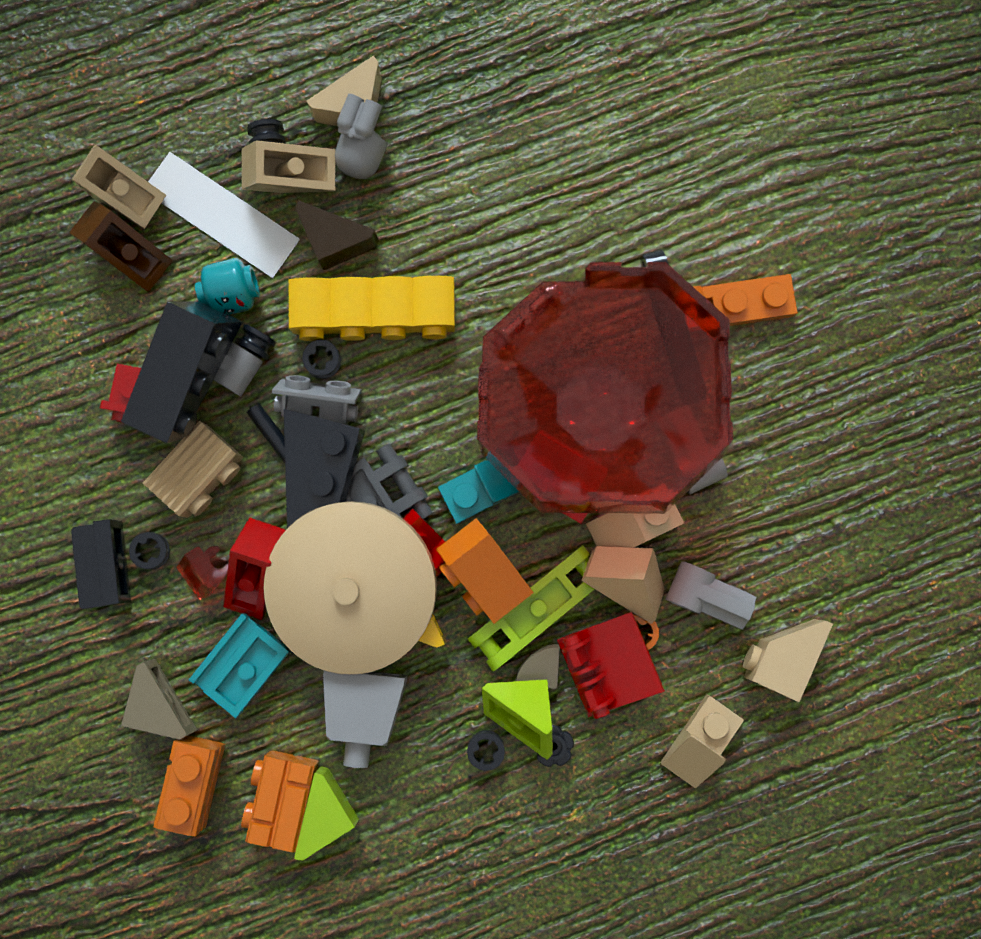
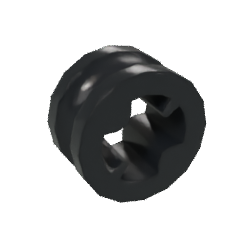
[247,119,286,144]
[234,324,277,360]
[302,339,342,379]
[129,532,170,570]
[467,730,505,771]

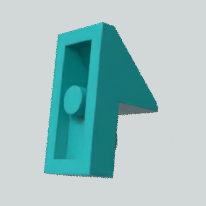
[438,451,523,524]

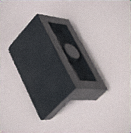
[71,519,131,609]

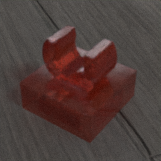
[176,546,228,601]

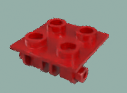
[557,612,665,719]

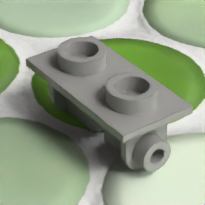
[272,375,362,425]

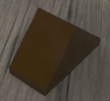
[295,200,379,270]

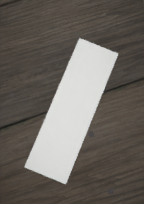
[148,152,300,278]

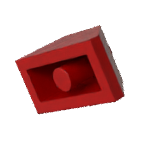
[223,517,286,620]

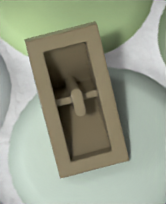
[121,659,197,740]

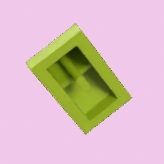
[482,679,553,760]
[294,766,359,861]

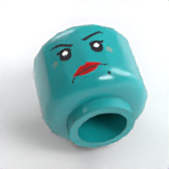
[195,258,260,315]

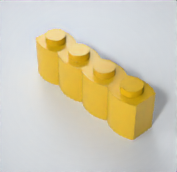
[289,276,455,341]

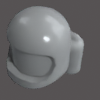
[335,94,388,179]

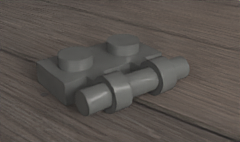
[345,443,433,519]

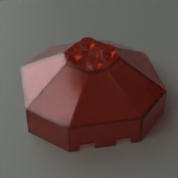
[477,262,733,514]

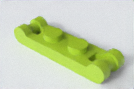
[467,545,595,672]

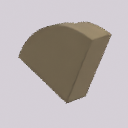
[516,644,560,689]

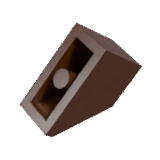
[69,201,173,292]

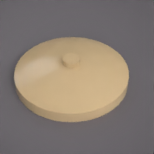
[264,501,437,675]

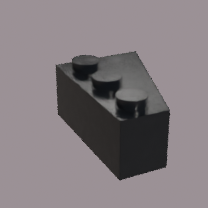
[121,301,243,443]

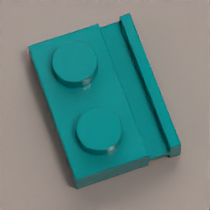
[189,613,290,718]

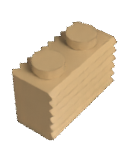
[143,421,243,518]

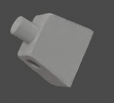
[323,670,407,768]

